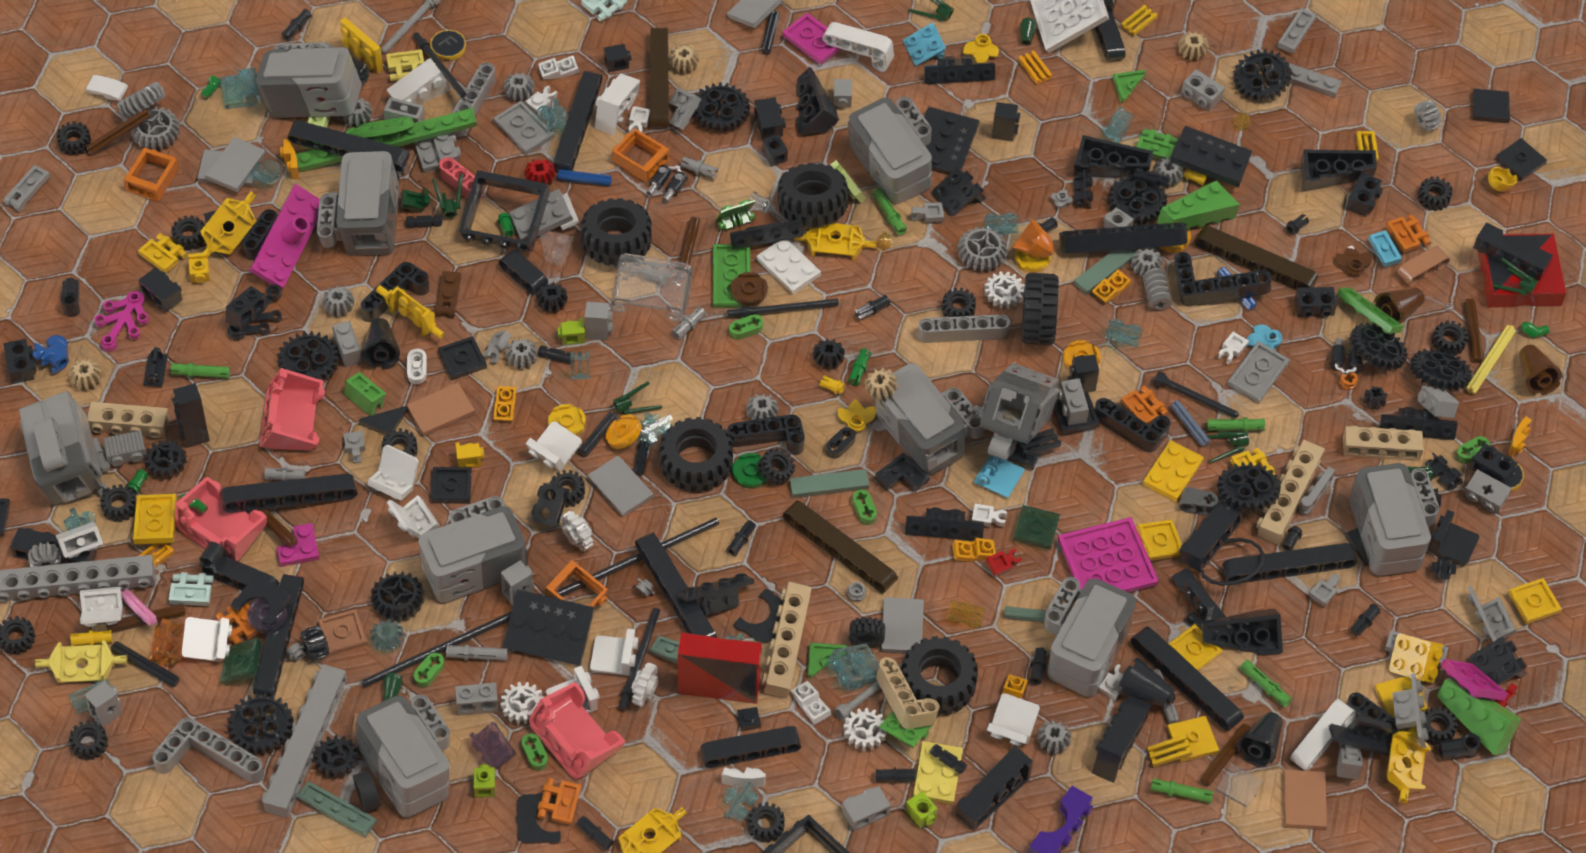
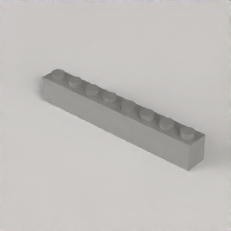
[262,664,347,818]

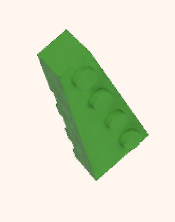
[1157,181,1240,230]
[1437,678,1522,755]

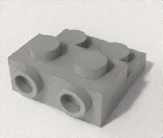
[414,133,461,173]

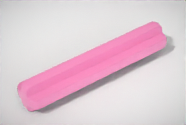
[121,589,157,626]

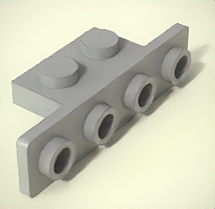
[1467,586,1517,642]
[1392,673,1428,748]

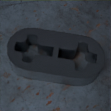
[826,427,856,459]

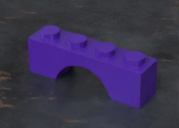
[1028,785,1093,853]

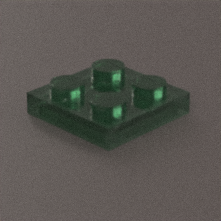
[1013,505,1060,550]
[220,638,262,686]

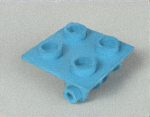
[903,22,946,66]
[974,455,1025,498]

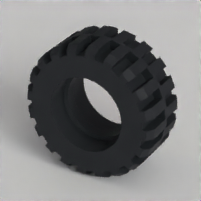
[778,163,848,228]
[581,198,652,267]
[1022,273,1059,345]
[659,417,733,492]
[901,636,978,716]

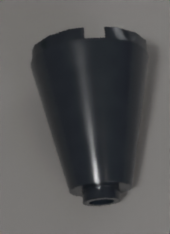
[362,318,400,369]
[1118,658,1176,707]
[1236,712,1283,767]

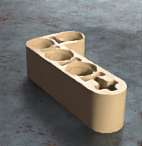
[876,657,939,729]

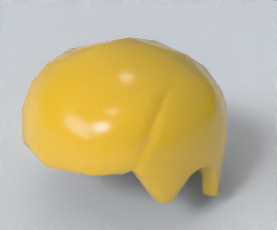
[1488,167,1517,192]

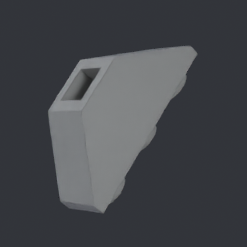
[1336,743,1363,780]

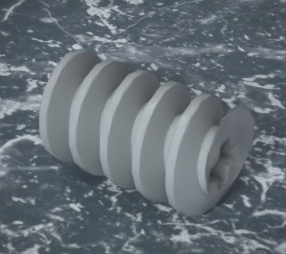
[1142,268,1172,310]

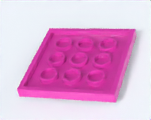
[1057,517,1159,593]

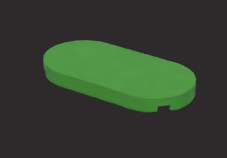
[345,116,414,138]

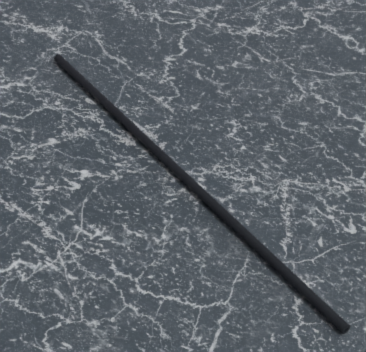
[362,517,719,687]

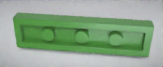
[1336,288,1404,334]

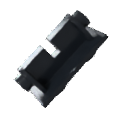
[1074,169,1094,209]
[143,347,168,387]
[1425,453,1463,490]

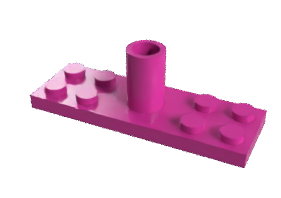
[249,183,320,290]

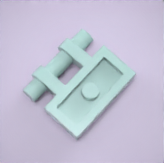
[581,0,627,22]
[169,572,214,606]

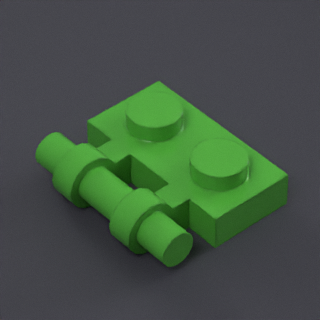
[1137,129,1178,160]

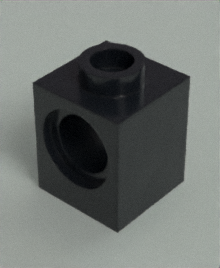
[604,44,631,73]
[762,134,788,167]

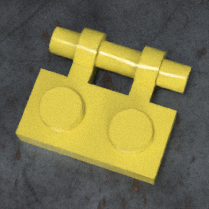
[386,49,424,81]

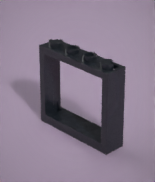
[459,170,551,252]
[764,814,850,853]

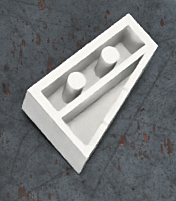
[387,58,452,105]
[594,73,640,136]

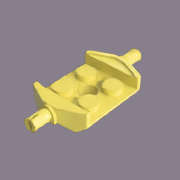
[35,640,127,683]

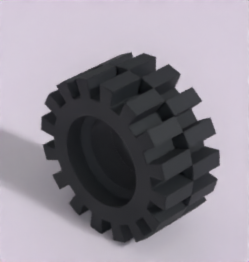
[56,121,92,156]
[1418,176,1453,211]
[172,215,205,251]
[942,288,976,317]
[1432,320,1468,356]
[382,428,418,457]
[757,448,796,486]
[550,470,585,508]
[100,484,137,522]
[0,616,36,655]
[849,616,885,648]
[1423,706,1458,746]
[69,720,108,761]
[747,802,785,843]

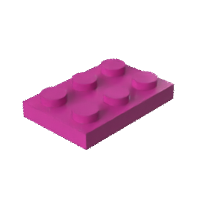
[782,13,841,65]
[1440,659,1508,701]

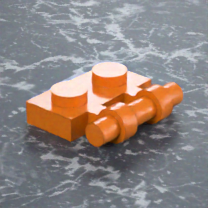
[1386,214,1431,253]
[1120,386,1169,424]
[215,602,261,647]
[537,778,581,825]

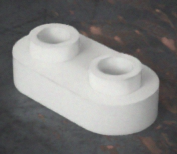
[407,349,427,384]

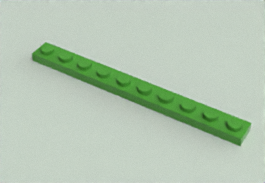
[296,108,477,172]

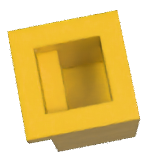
[188,252,210,283]
[455,443,485,468]

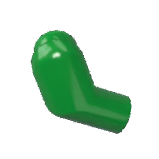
[201,75,221,99]
[1521,321,1550,338]
[179,494,208,514]

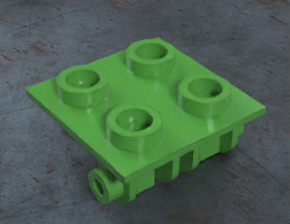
[715,199,756,231]
[879,711,934,748]

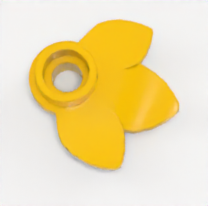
[963,34,999,63]
[838,399,876,432]

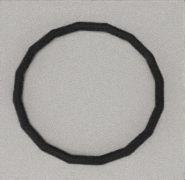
[1199,538,1265,586]

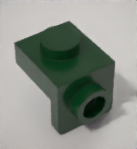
[400,188,430,213]

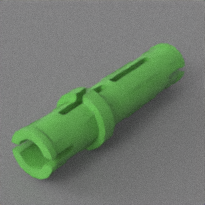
[872,188,908,236]
[171,362,230,379]
[1206,417,1265,432]
[1240,659,1292,708]
[1150,778,1213,804]

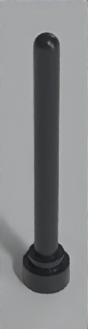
[1153,371,1239,418]

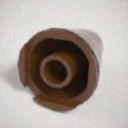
[1373,288,1425,324]
[1519,345,1563,395]

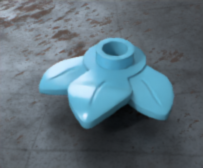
[1246,324,1283,350]

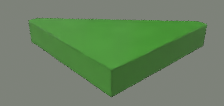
[1113,70,1146,103]
[808,643,847,679]

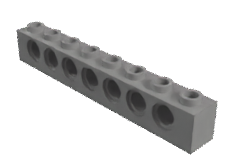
[0,555,155,602]

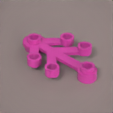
[94,291,149,352]

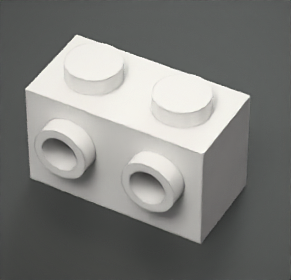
[56,522,103,558]

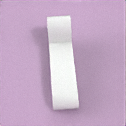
[822,22,894,72]
[1290,699,1356,771]

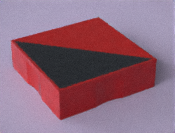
[1477,233,1566,308]
[677,633,762,704]

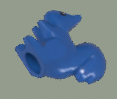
[32,335,69,374]

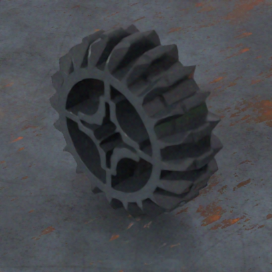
[370,570,425,622]

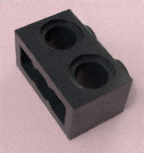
[1346,172,1383,217]
[226,286,265,331]
[1294,287,1337,318]
[3,339,37,384]
[1469,443,1518,485]
[531,483,570,527]

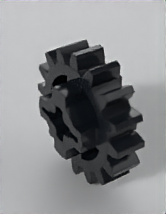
[144,439,187,479]
[313,735,359,779]

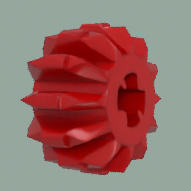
[524,157,555,185]

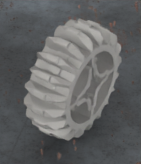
[117,82,166,118]
[131,106,180,151]
[957,226,1008,272]

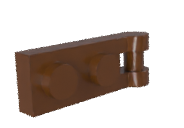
[436,271,461,317]

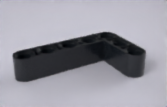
[1174,252,1271,306]

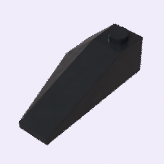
[796,67,839,135]
[1201,609,1283,655]

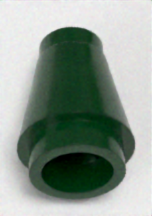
[1020,18,1037,45]
[383,673,404,702]

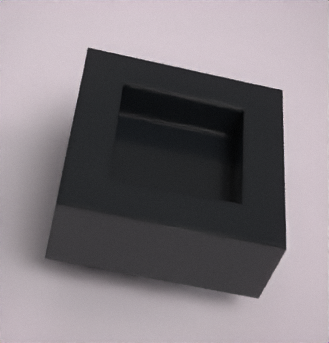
[737,707,761,731]

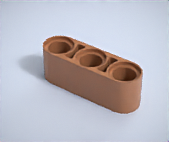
[1397,246,1450,286]

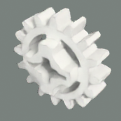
[984,272,1025,309]
[561,511,594,551]
[632,662,658,707]
[500,682,544,725]
[843,708,887,751]

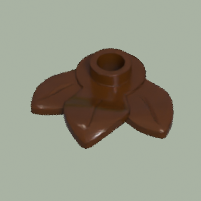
[1336,245,1372,276]

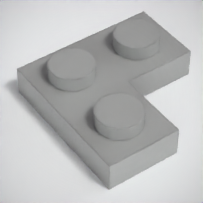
[669,87,701,130]

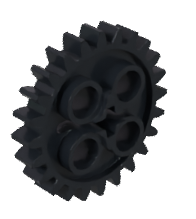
[1233,49,1292,103]
[693,82,750,133]
[1108,173,1167,225]
[1348,322,1408,371]
[277,331,340,381]
[1410,348,1472,392]
[1217,462,1281,513]
[227,693,294,755]

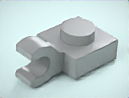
[910,203,944,222]
[483,330,511,364]
[343,431,365,463]
[1309,573,1341,607]

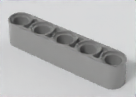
[452,62,496,138]
[917,315,1010,343]

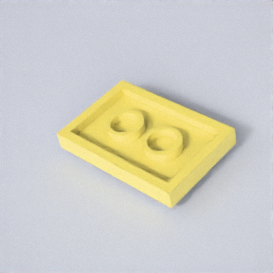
[913,741,963,805]

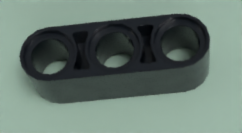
[242,209,277,261]
[498,249,549,295]
[1346,692,1398,740]

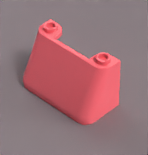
[259,368,325,451]
[175,477,267,561]
[529,682,626,779]

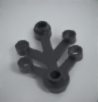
[227,284,282,340]

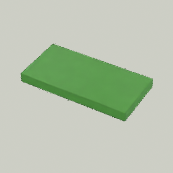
[713,244,751,308]

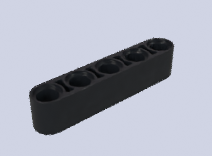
[700,726,802,768]

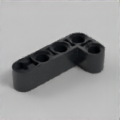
[1095,0,1126,61]
[361,262,430,322]
[1095,398,1171,453]
[727,414,805,455]
[199,542,279,601]

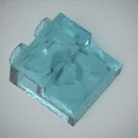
[220,67,261,109]
[828,643,879,691]

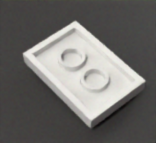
[756,239,821,295]

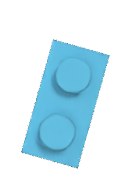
[1368,230,1402,267]

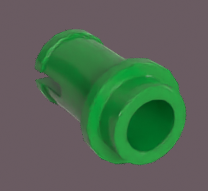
[497,212,515,237]
[126,469,148,495]

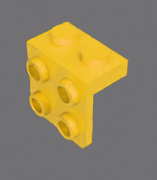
[1389,633,1443,683]

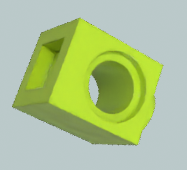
[905,791,938,829]

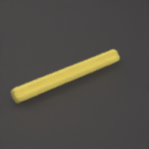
[1466,325,1516,394]

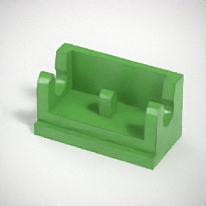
[344,372,386,416]

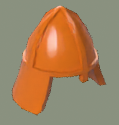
[1012,217,1054,258]

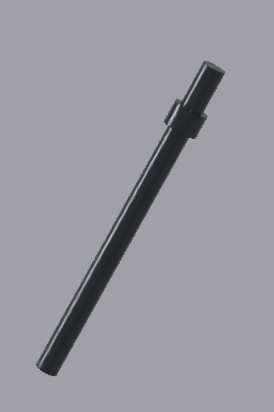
[413,32,467,98]
[727,298,839,318]
[618,608,660,711]

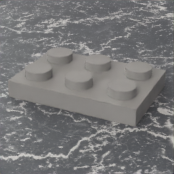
[509,189,573,241]

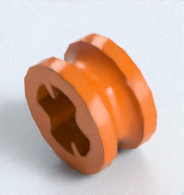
[1339,371,1358,390]

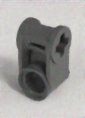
[1179,487,1218,516]

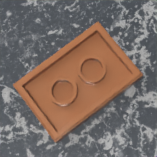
[406,383,475,436]
[1284,769,1327,830]

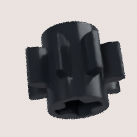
[1363,386,1388,410]
[1431,557,1457,579]

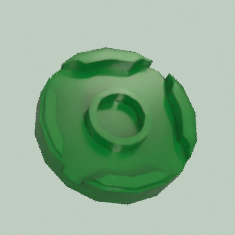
[732,453,767,489]

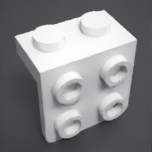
[526,422,582,472]
[368,445,419,500]
[387,495,440,538]
[80,587,123,626]
[181,617,232,662]
[590,629,639,676]
[546,666,600,713]
[987,693,1040,746]

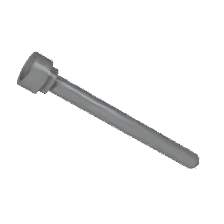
[381,0,441,54]
[834,663,902,722]

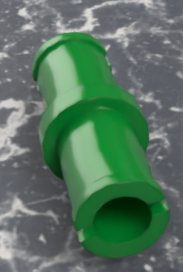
[848,348,872,386]

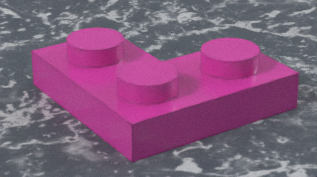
[277,523,320,567]

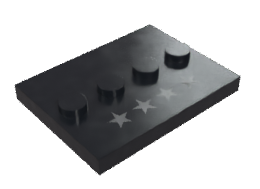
[922,106,980,175]
[1170,125,1252,188]
[503,589,595,666]

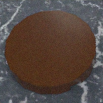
[730,272,768,306]

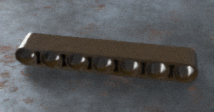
[650,28,669,127]
[1195,226,1319,290]
[783,500,898,593]

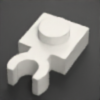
[525,86,557,115]
[629,106,651,133]
[1218,332,1249,364]
[972,504,1007,527]
[1098,664,1124,701]

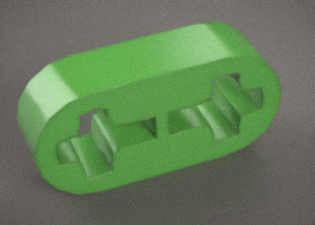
[729,315,763,340]
[1456,436,1490,464]
[853,490,877,525]
[414,653,444,688]
[522,733,548,771]

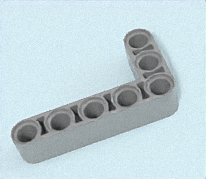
[153,718,264,783]

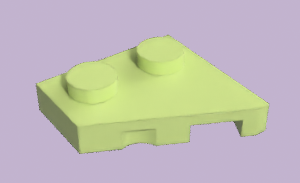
[830,160,866,203]

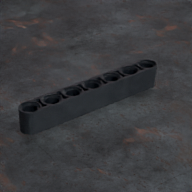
[553,71,603,171]
[287,120,410,172]
[1059,222,1188,254]
[220,474,358,513]
[635,532,717,638]
[1222,543,1358,584]
[253,574,304,697]
[1131,626,1244,731]

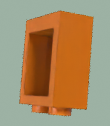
[612,128,669,183]
[124,147,179,202]
[545,560,608,613]

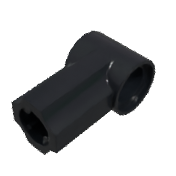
[61,278,80,317]
[1438,733,1481,760]

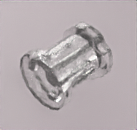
[749,191,772,213]

